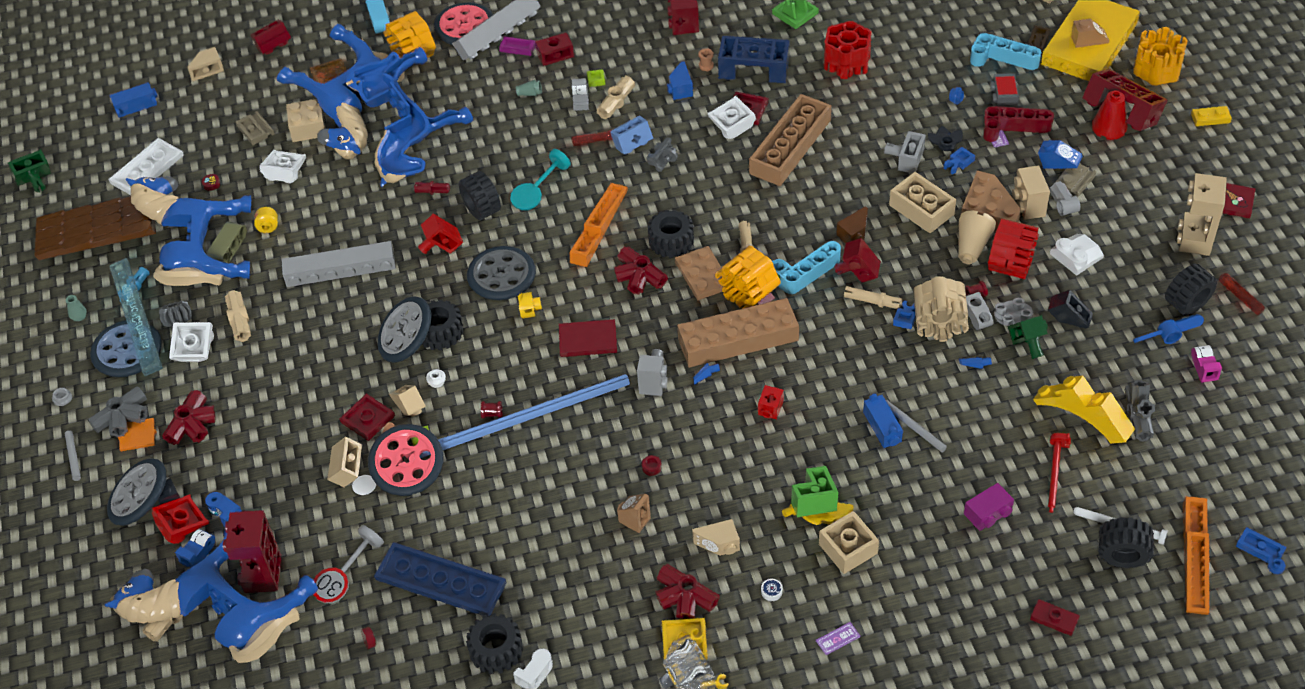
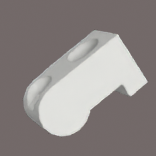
[513,649,553,689]

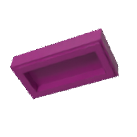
[499,37,536,56]

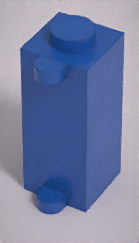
[110,82,158,118]
[863,394,903,448]

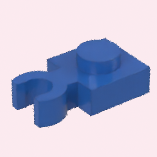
[944,147,975,174]
[893,301,916,329]

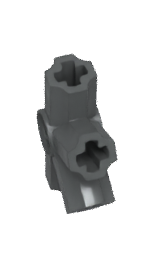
[1124,380,1155,441]
[88,386,148,437]

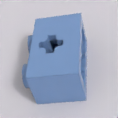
[610,116,653,154]

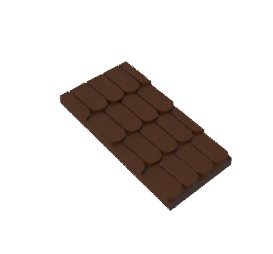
[35,196,156,260]

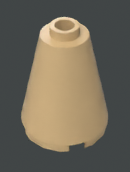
[958,210,996,264]

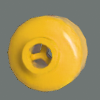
[254,207,278,233]

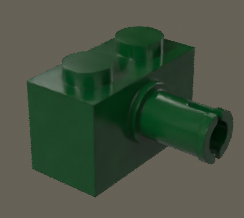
[8,150,51,193]
[1007,315,1048,359]

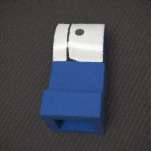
[175,529,216,568]

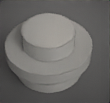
[52,388,72,406]

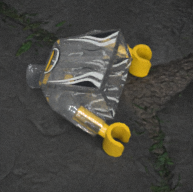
[659,628,729,689]

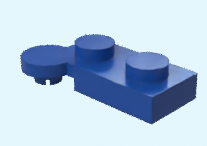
[1236,527,1287,574]

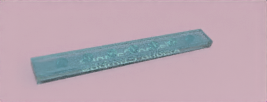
[109,258,163,376]

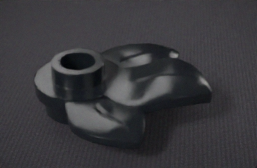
[928,126,963,152]

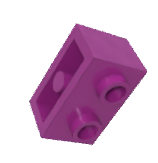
[964,483,1014,531]

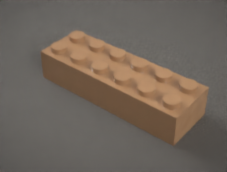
[749,94,831,186]
[677,298,799,368]

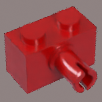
[418,213,463,254]

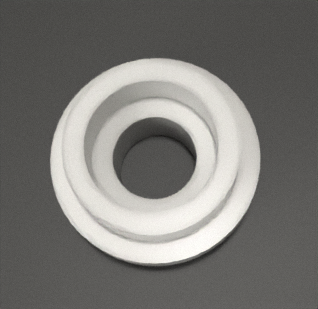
[426,369,446,388]

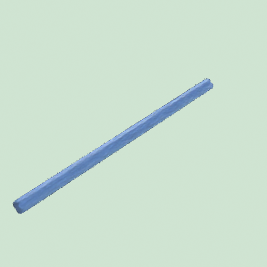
[408,374,629,459]

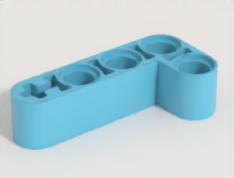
[365,0,390,34]
[970,33,1041,70]
[772,241,841,294]

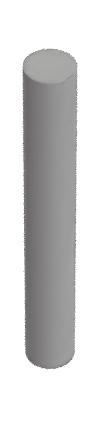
[65,431,81,481]

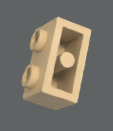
[327,437,362,487]

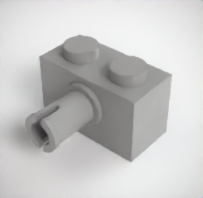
[884,131,926,173]
[637,349,668,396]

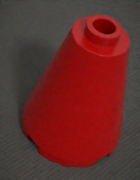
[1092,91,1128,140]

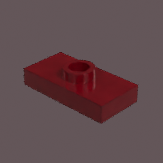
[1030,599,1080,636]

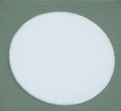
[352,475,376,495]

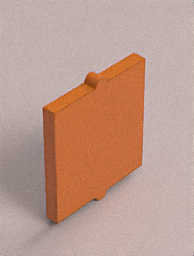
[118,418,157,451]

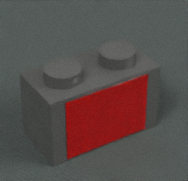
[990,73,1019,108]

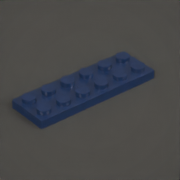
[374,542,507,617]

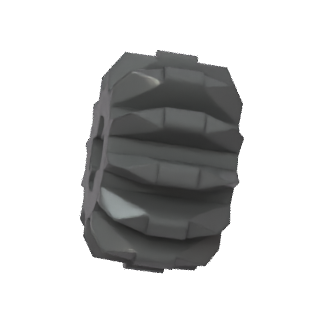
[159,301,192,327]

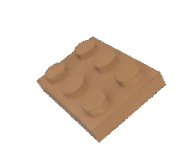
[675,246,730,301]

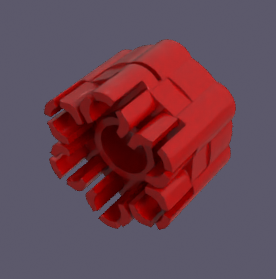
[824,21,872,79]
[988,218,1039,279]

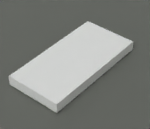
[109,138,184,195]

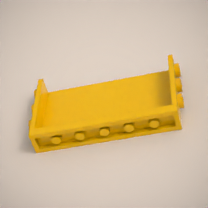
[1041,0,1140,81]

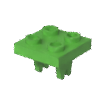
[772,0,819,29]

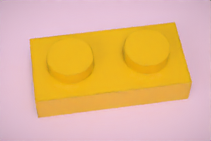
[1191,106,1232,126]

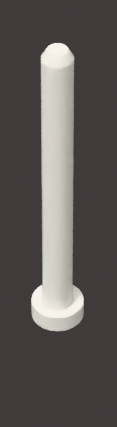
[1073,507,1168,545]

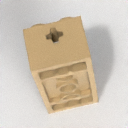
[1177,173,1227,256]

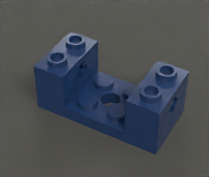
[718,36,790,83]

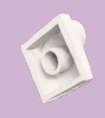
[707,96,756,139]
[260,150,306,183]
[1050,234,1104,275]
[169,322,214,362]

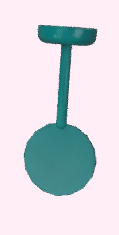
[510,149,571,210]

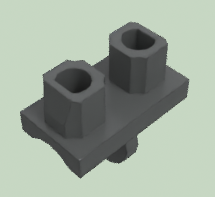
[646,137,678,172]

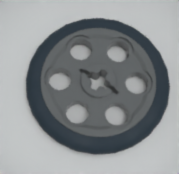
[467,246,536,300]

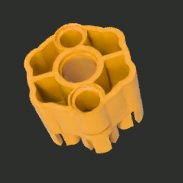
[384,11,436,65]
[1133,27,1187,86]
[715,246,781,309]

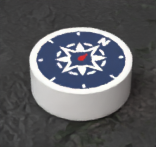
[761,579,783,601]

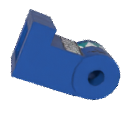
[205,492,242,527]

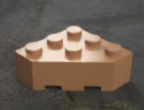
[961,171,1021,232]

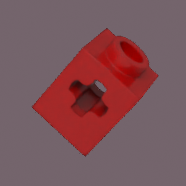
[758,385,784,420]

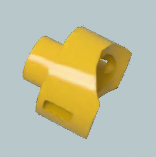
[518,292,542,318]

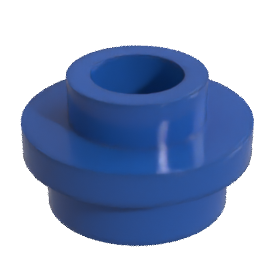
[949,87,964,105]

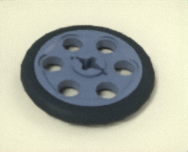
[90,320,162,377]

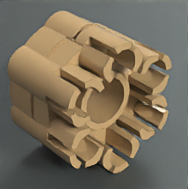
[914,276,969,342]

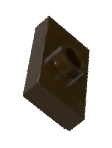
[1027,26,1051,55]

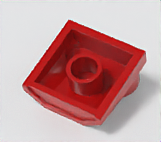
[152,494,209,543]

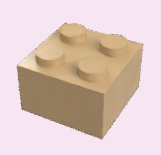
[286,99,326,142]
[1012,165,1050,220]
[819,511,879,574]

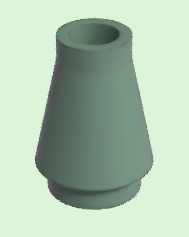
[516,79,542,96]
[65,295,87,321]

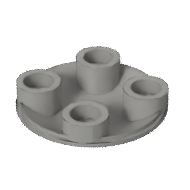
[994,298,1033,326]

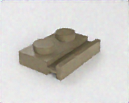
[236,111,275,145]
[1056,163,1097,197]

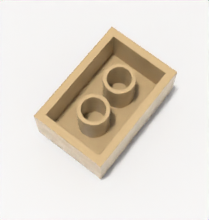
[889,172,956,233]

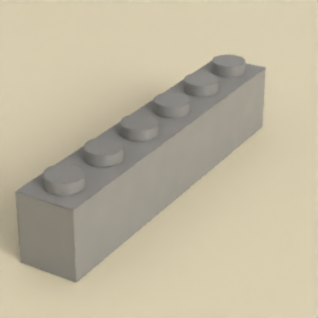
[452,0,541,60]
[282,241,396,287]

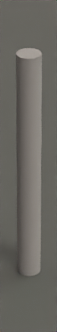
[886,400,947,452]

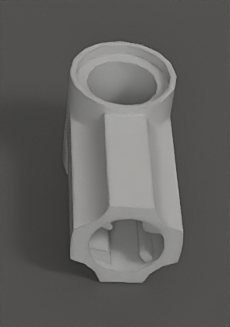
[1050,181,1081,216]

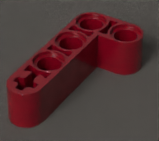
[983,106,1054,142]

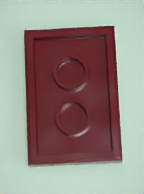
[559,319,617,357]

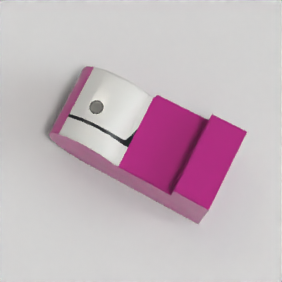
[1191,345,1222,383]

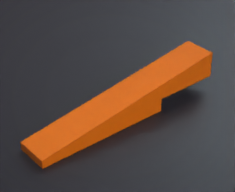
[570,183,628,267]
[1183,496,1209,615]

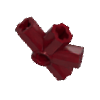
[614,246,668,295]
[162,390,216,445]
[655,564,720,619]

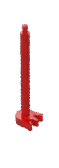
[1048,433,1071,513]

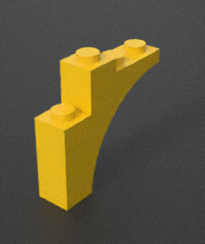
[1033,376,1135,443]

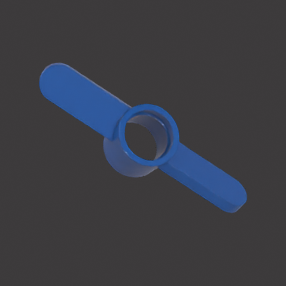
[1133,314,1204,344]

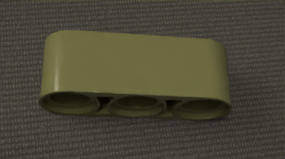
[207,222,247,263]

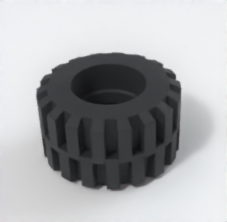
[459,171,501,220]
[648,210,694,258]
[1165,264,1218,316]
[415,300,464,350]
[1098,517,1154,568]
[466,613,523,674]

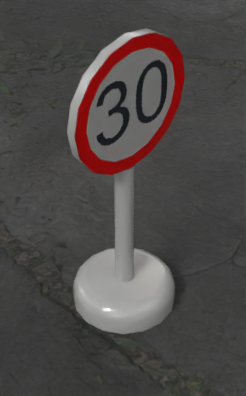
[313,525,384,603]

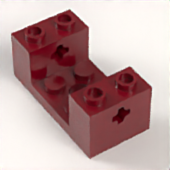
[667,0,699,35]
[1082,68,1168,131]
[223,510,281,593]

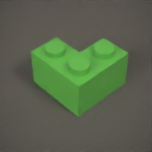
[791,466,838,517]

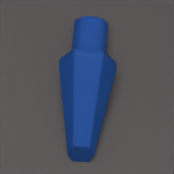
[959,357,992,369]
[693,363,720,385]

